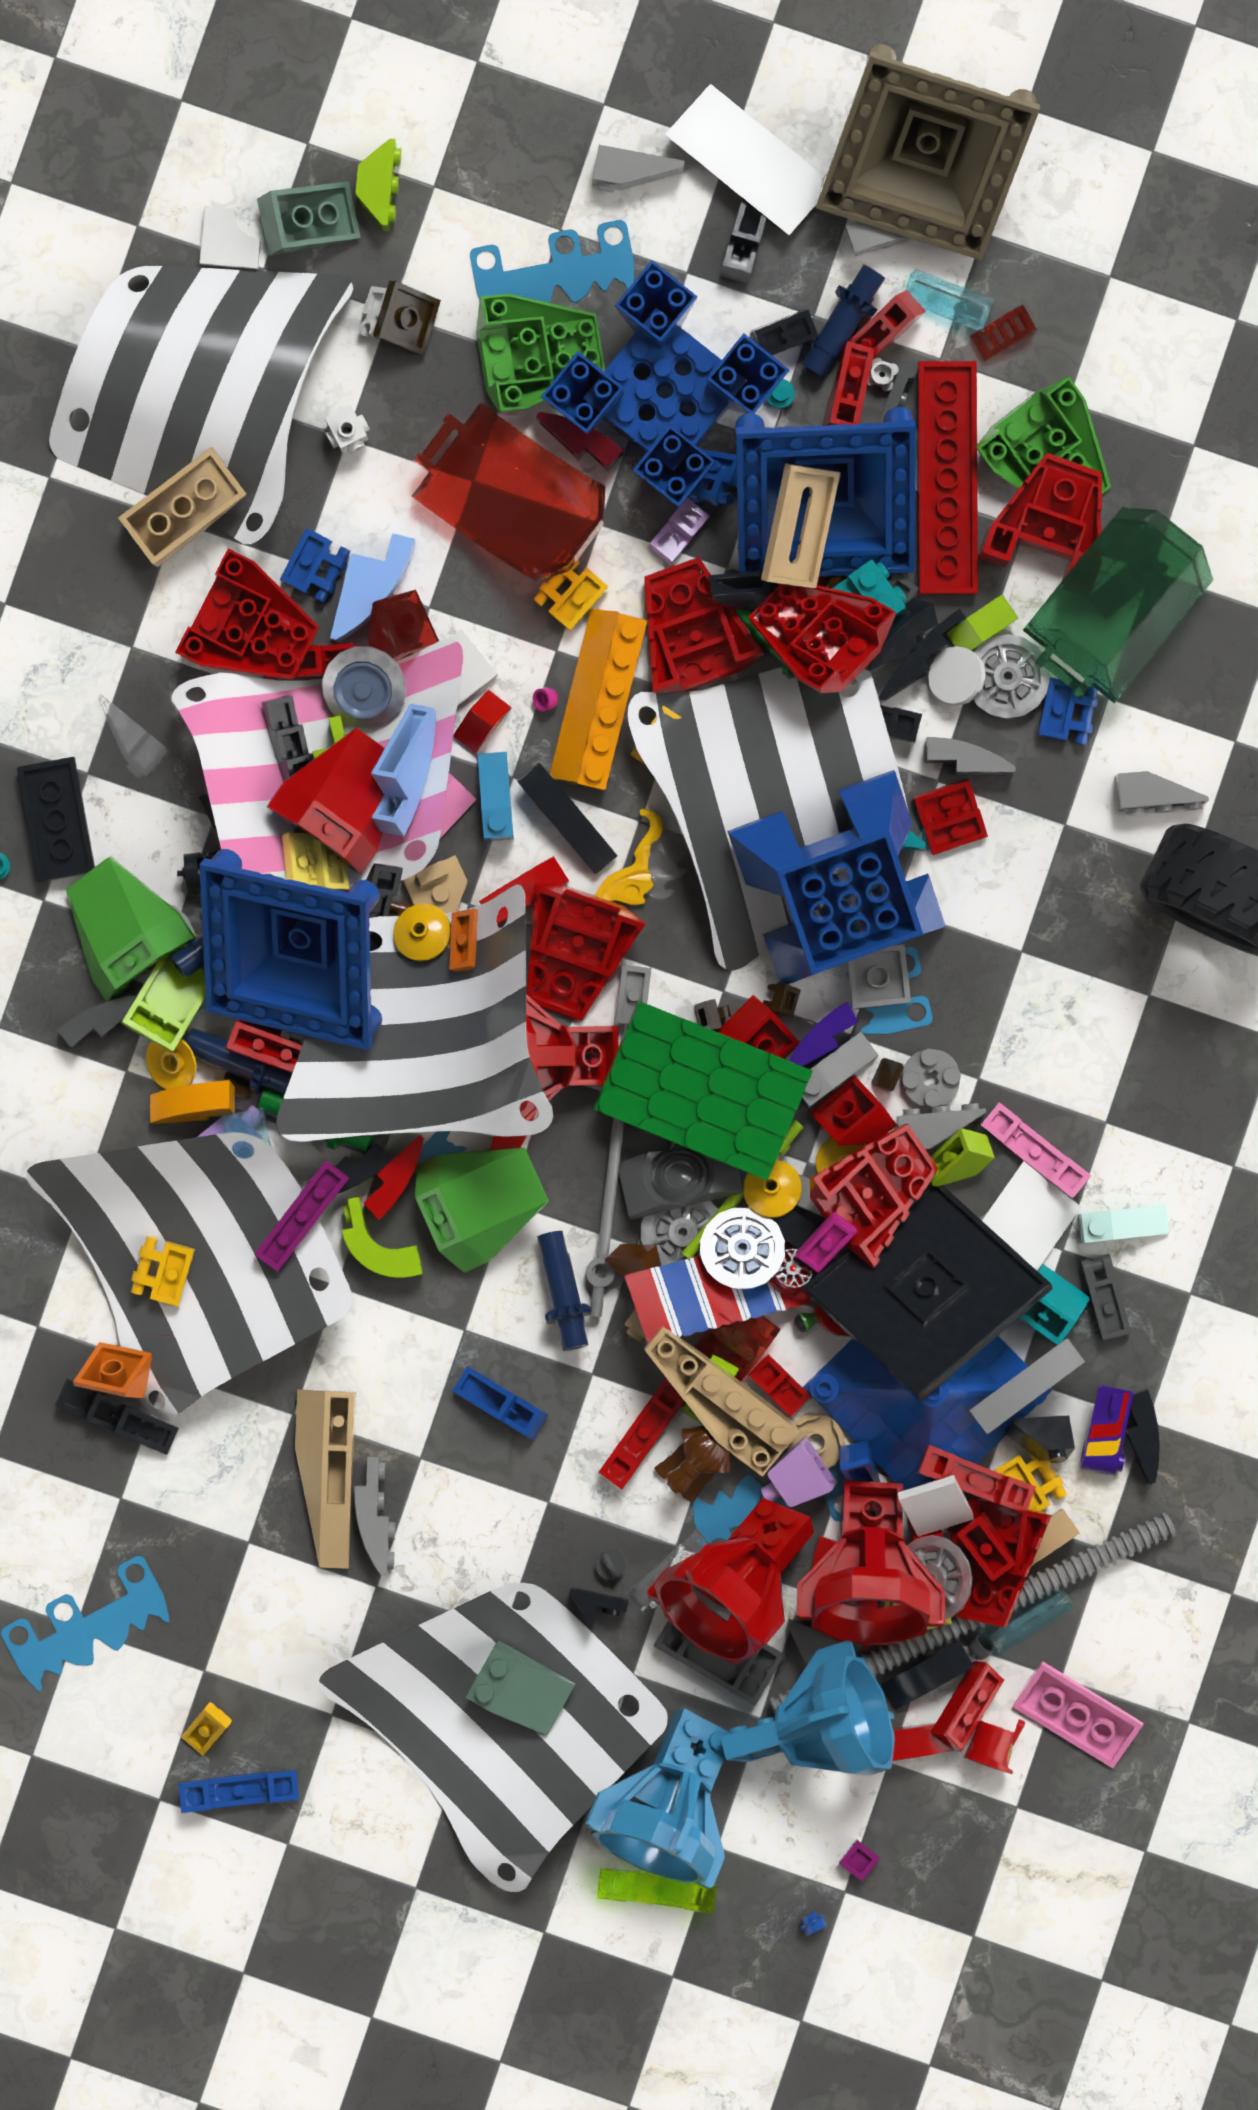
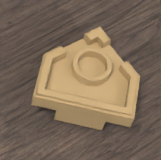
[403,855,468,913]

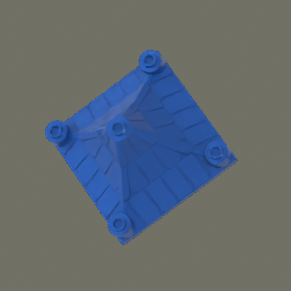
[735,407,916,576]
[200,849,383,1050]
[803,1336,1052,1491]

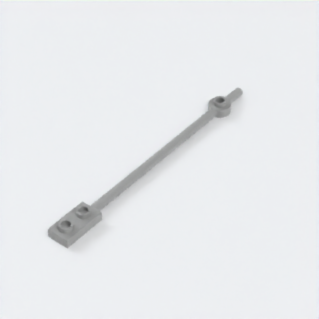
[586,965,652,1317]

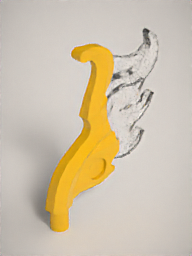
[595,809,690,905]

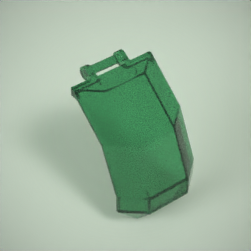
[1023,507,1214,703]

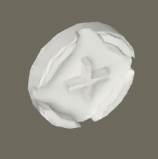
[928,646,986,706]

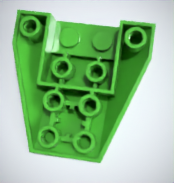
[476,293,605,412]
[975,376,1111,494]
[66,857,195,1001]
[415,1147,549,1273]

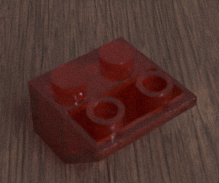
[694,1313,781,1382]

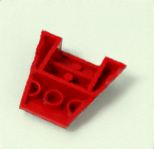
[644,557,764,693]
[527,883,646,1020]
[810,1124,938,1268]
[948,1497,1052,1627]

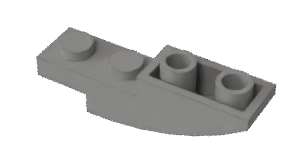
[354,1456,395,1576]

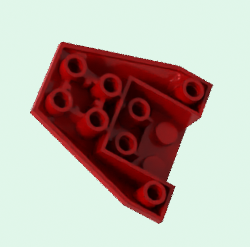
[175,548,320,679]
[748,584,896,693]
[266,728,385,875]

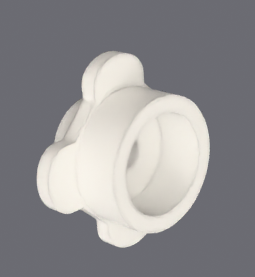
[868,358,899,391]

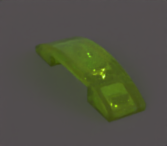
[597,1868,718,1914]

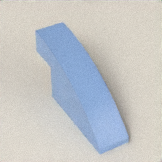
[330,533,416,643]
[371,704,436,836]

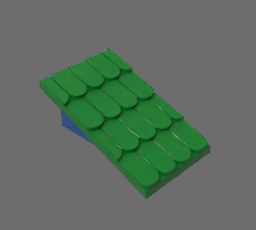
[593,1001,813,1181]

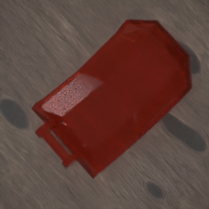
[411,403,606,581]

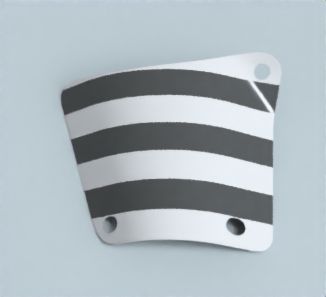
[49,266,353,544]
[628,667,909,970]
[276,884,553,1142]
[26,1132,353,1420]
[319,1583,668,1892]

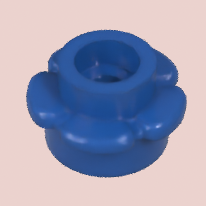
[799,1911,827,1937]

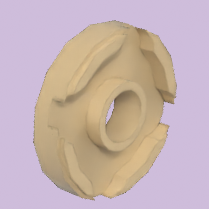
[787,1413,845,1469]

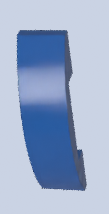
[178,1770,299,1813]

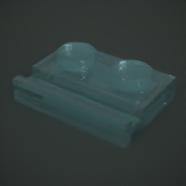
[221,1108,271,1159]

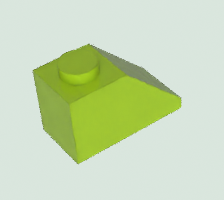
[931,1128,995,1187]

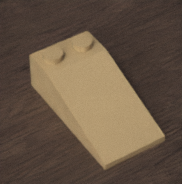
[118,447,247,567]

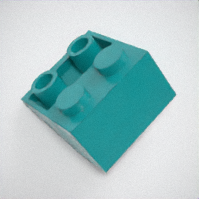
[1018,1264,1090,1346]

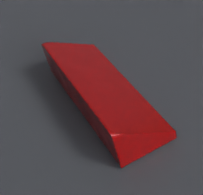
[931,1661,1004,1752]

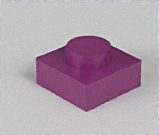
[839,1839,880,1881]

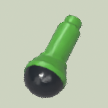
[794,1312,818,1333]

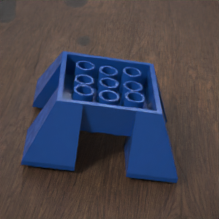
[541,260,789,508]
[727,770,946,984]

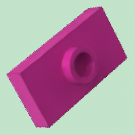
[796,1212,857,1273]

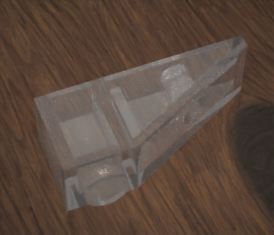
[97,694,171,779]
[626,1529,710,1614]

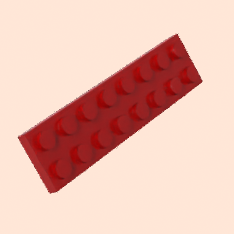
[918,361,978,595]

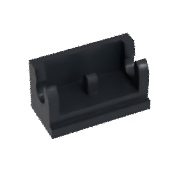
[751,309,819,355]

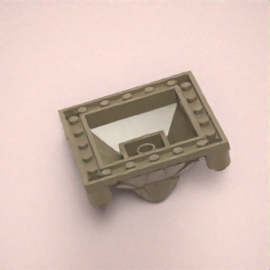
[815,44,1040,261]

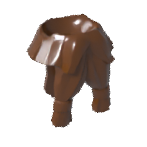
[654,1426,732,1502]

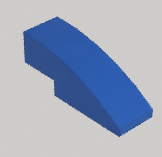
[453,1366,548,1440]

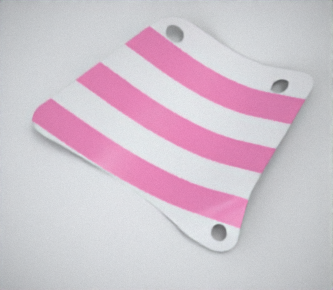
[172,639,463,887]

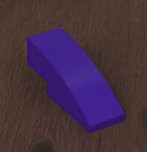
[789,1002,859,1066]

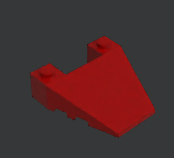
[978,453,1102,597]

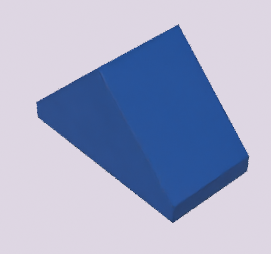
[840,1440,880,1482]

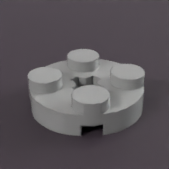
[902,1049,961,1107]

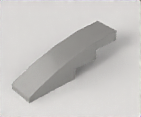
[969,1338,1085,1434]

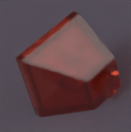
[367,589,439,661]

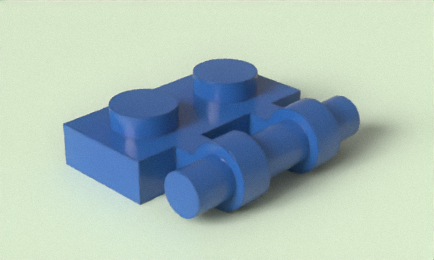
[687,449,737,507]
[280,528,351,603]
[1038,677,1099,745]

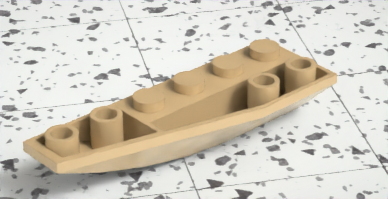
[644,1326,800,1477]
[295,1389,356,1569]

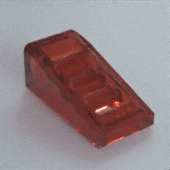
[970,304,1037,361]

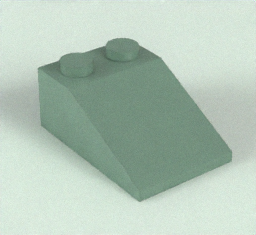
[257,181,361,256]
[466,1641,575,1735]

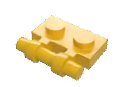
[533,555,609,632]
[131,1235,195,1307]
[994,1453,1067,1511]

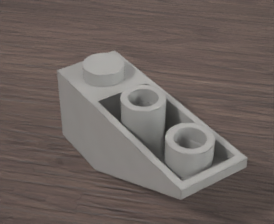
[1115,771,1209,815]
[896,1103,986,1149]

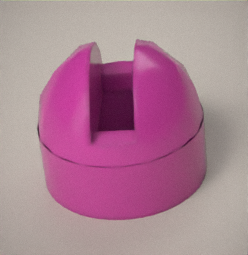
[533,687,558,712]

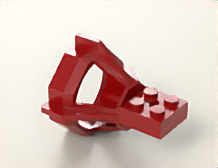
[520,994,619,1121]
[796,1480,945,1650]
[647,1498,814,1665]

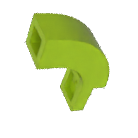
[342,1197,423,1278]

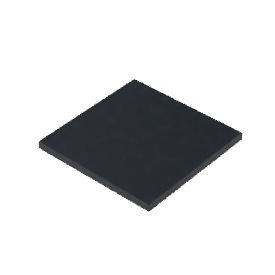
[802,1181,1053,1402]

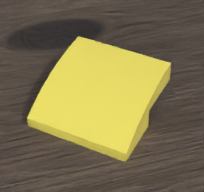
[282,832,349,891]

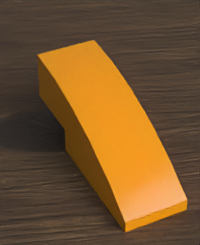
[150,1080,235,1124]

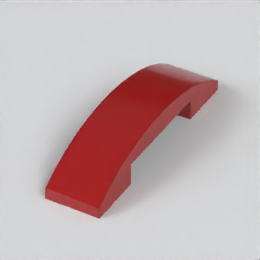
[598,1378,685,1490]
[917,1445,1036,1514]

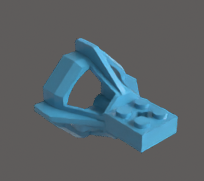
[720,1641,895,1775]
[585,1708,730,1889]

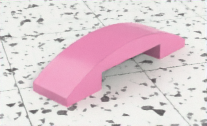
[981,1102,1091,1199]

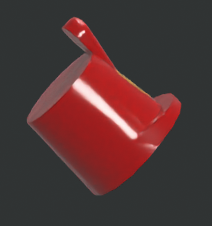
[963,1719,1025,1775]

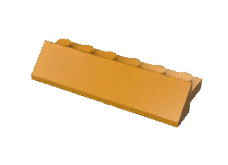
[550,609,648,791]

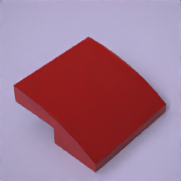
[912,778,988,855]

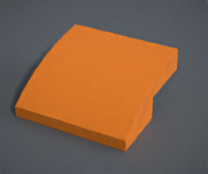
[449,909,478,972]

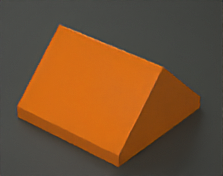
[73,1342,152,1398]

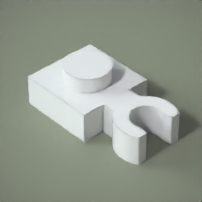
[359,286,387,339]

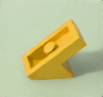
[181,1702,232,1756]

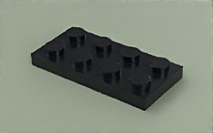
[17,757,95,883]

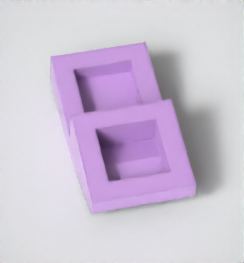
[648,498,710,565]

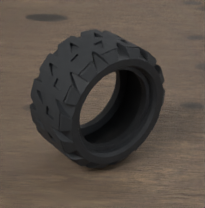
[1140,823,1258,956]

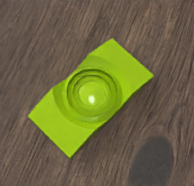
[121,932,206,1053]

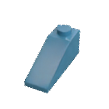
[478,752,514,841]

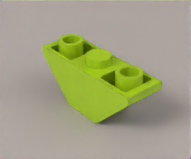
[355,138,402,231]

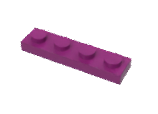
[254,1159,349,1272]

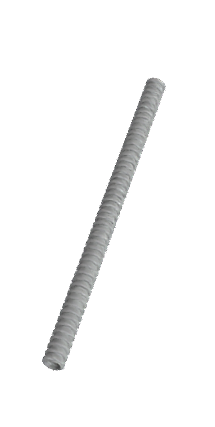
[770,1512,1176,1715]

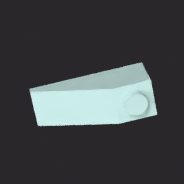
[1078,1205,1169,1243]

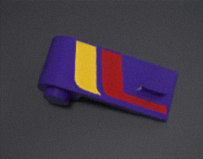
[1079,1384,1134,1476]

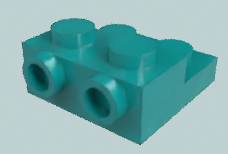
[832,559,907,617]

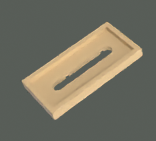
[761,463,840,588]

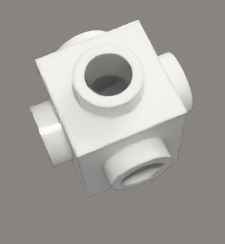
[325,404,370,454]

